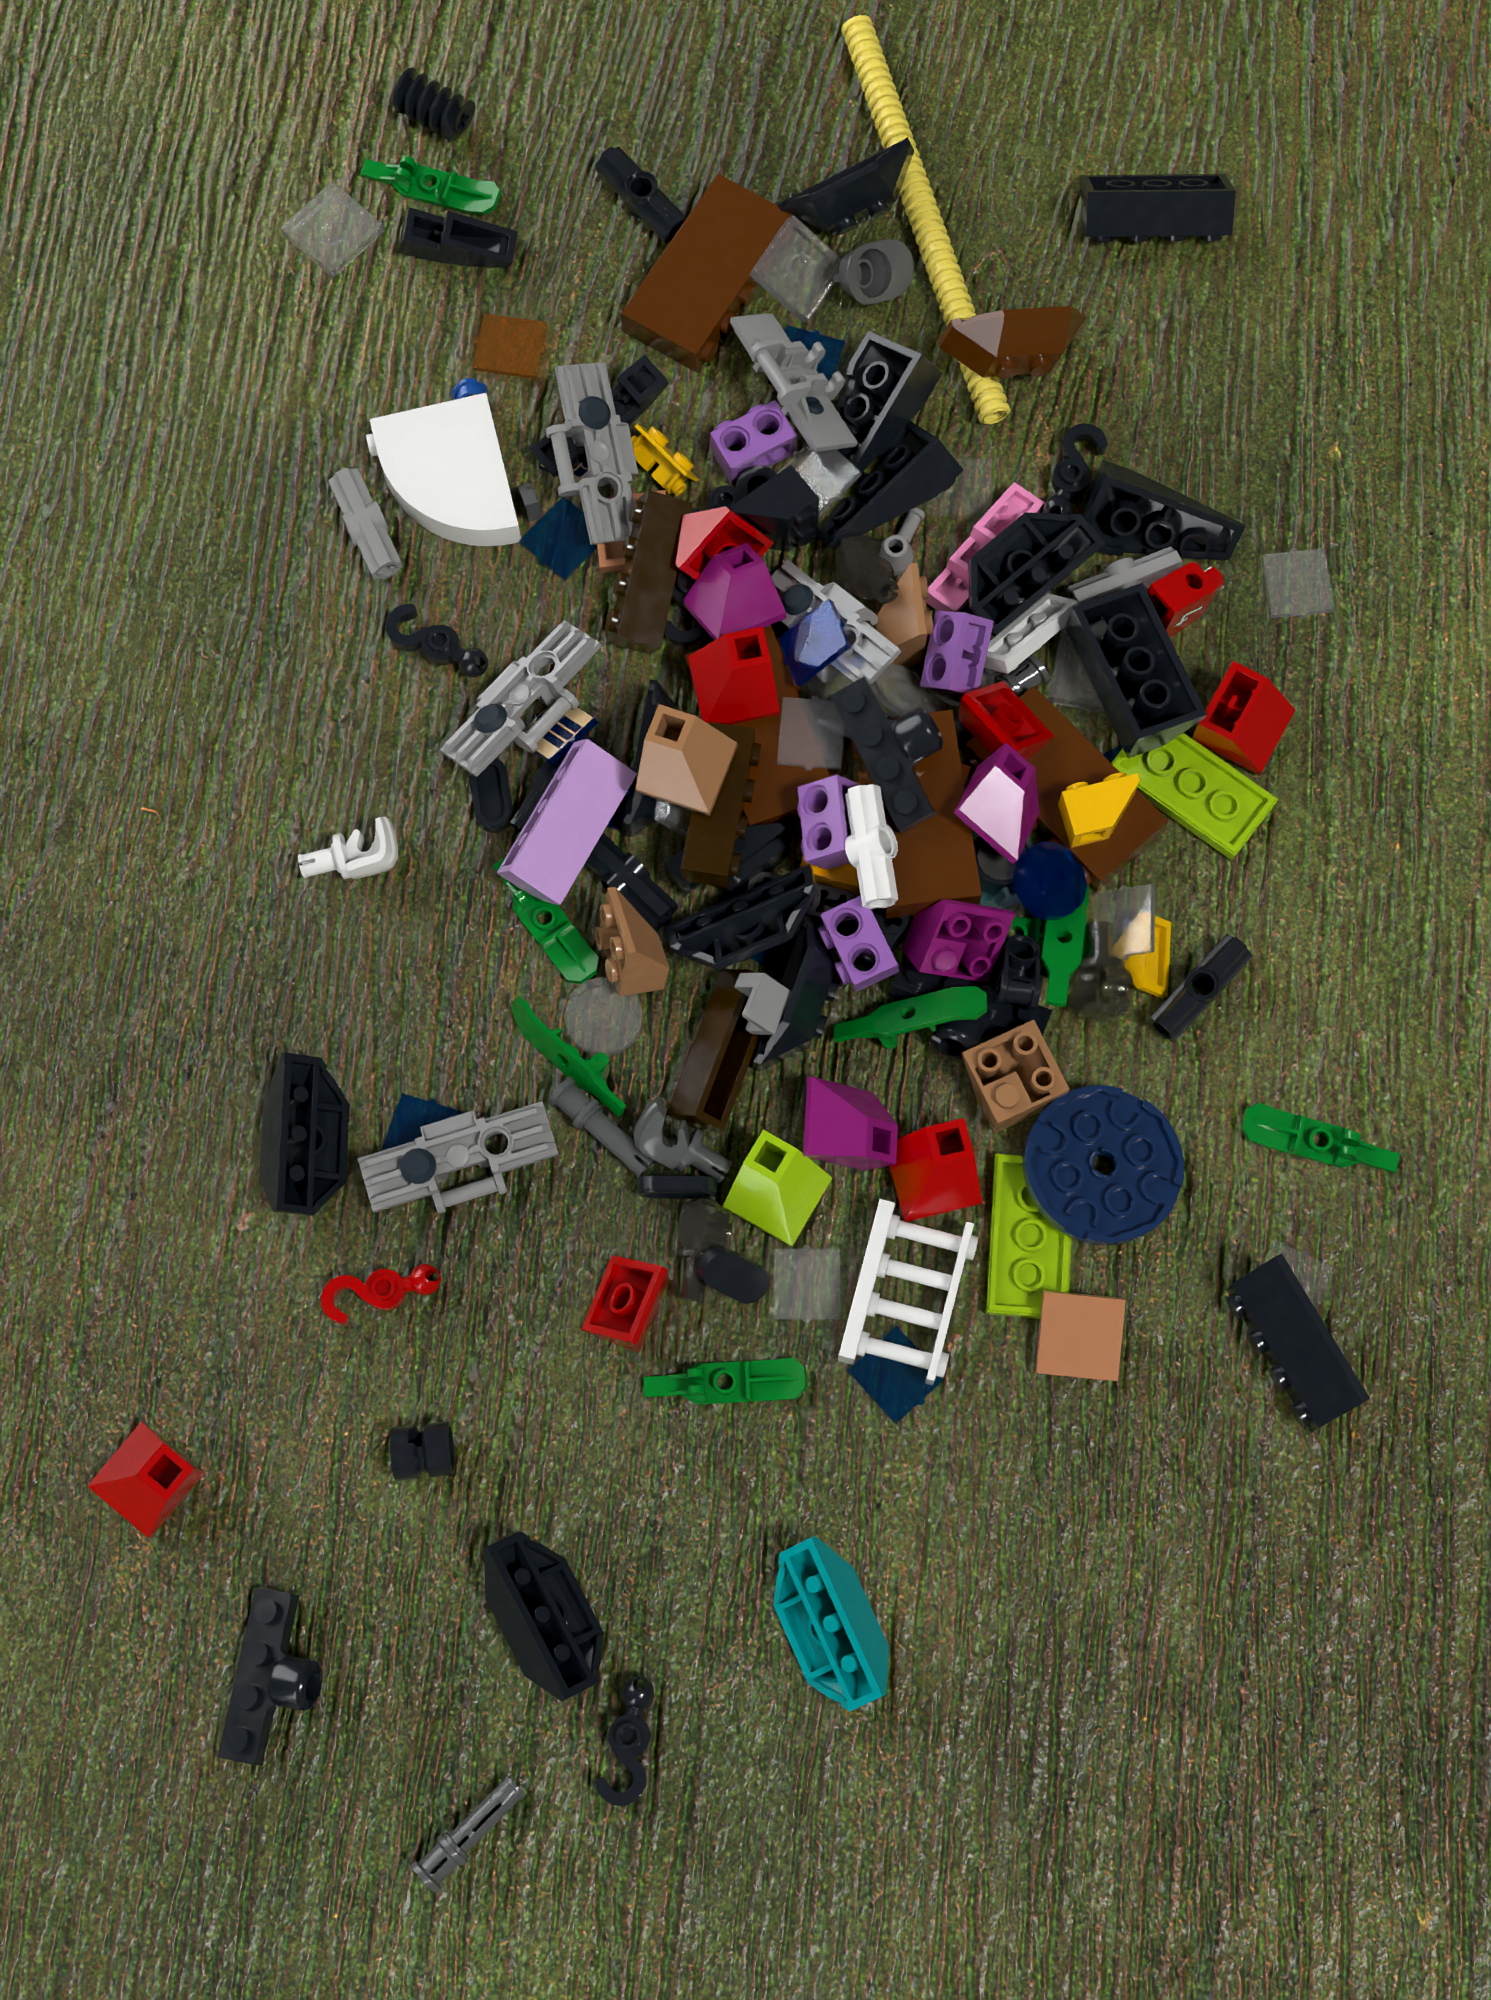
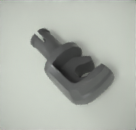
[633,1098,733,1183]

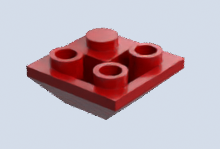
[688,626,780,725]
[889,1118,982,1222]
[87,1421,204,1538]

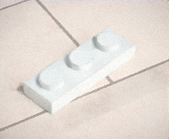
[984,593,1078,674]

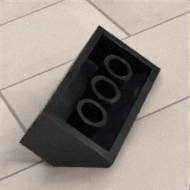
[1080,174,1236,242]
[1065,583,1207,759]
[1226,1253,1370,1433]

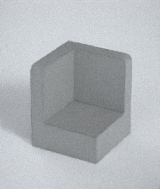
[734,973,792,1035]

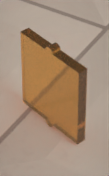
[473,313,547,379]

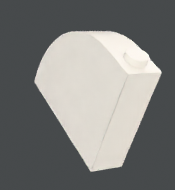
[366,393,522,546]

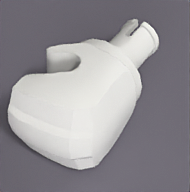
[298,817,398,880]

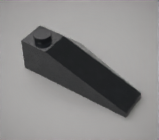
[819,331,942,488]
[816,421,964,550]
[1082,460,1245,560]

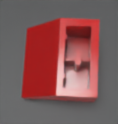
[1192,661,1295,776]

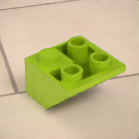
[723,1129,833,1247]

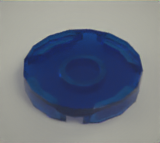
[1013,842,1087,920]

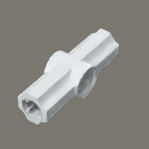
[845,784,898,909]

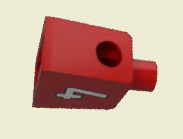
[1147,562,1224,638]

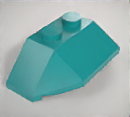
[773,1536,889,1712]

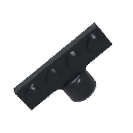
[830,676,943,834]
[890,955,1052,1059]
[218,1588,323,1766]

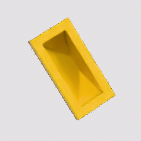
[1108,912,1171,998]

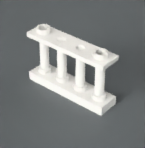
[838,1199,979,1386]

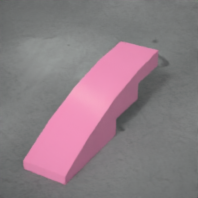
[925,482,1045,612]

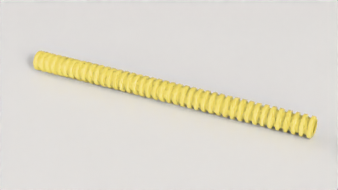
[841,15,1011,424]

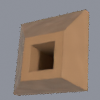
[874,563,933,668]
[635,704,738,816]
[595,887,669,997]
[962,1020,1070,1134]

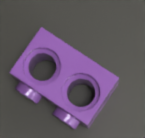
[710,400,797,485]
[920,611,994,696]
[797,775,858,870]
[818,895,899,992]

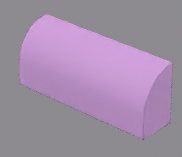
[497,739,637,905]

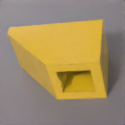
[1058,772,1140,848]

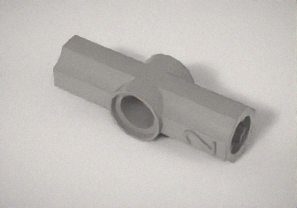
[328,468,403,580]
[1067,546,1182,605]

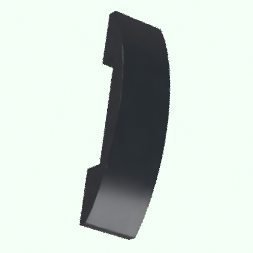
[530,354,669,477]

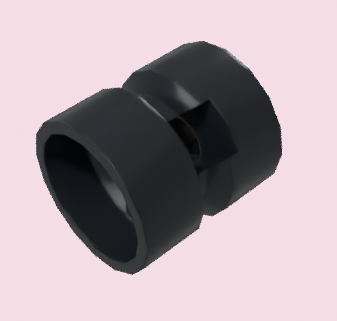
[390,1421,455,1481]

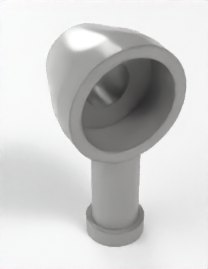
[876,507,925,575]

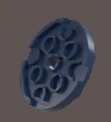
[1023,1085,1184,1245]

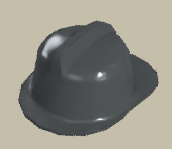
[833,239,914,305]

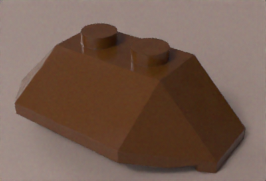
[938,306,1086,379]

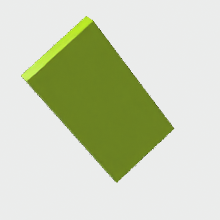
[1111,732,1279,861]
[986,1154,1072,1319]

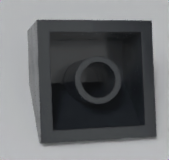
[730,465,819,552]

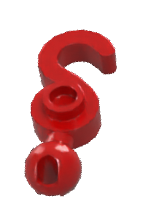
[321,1264,441,1325]

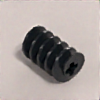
[393,67,476,141]

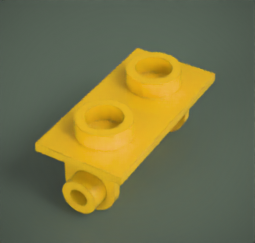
[631,424,699,496]

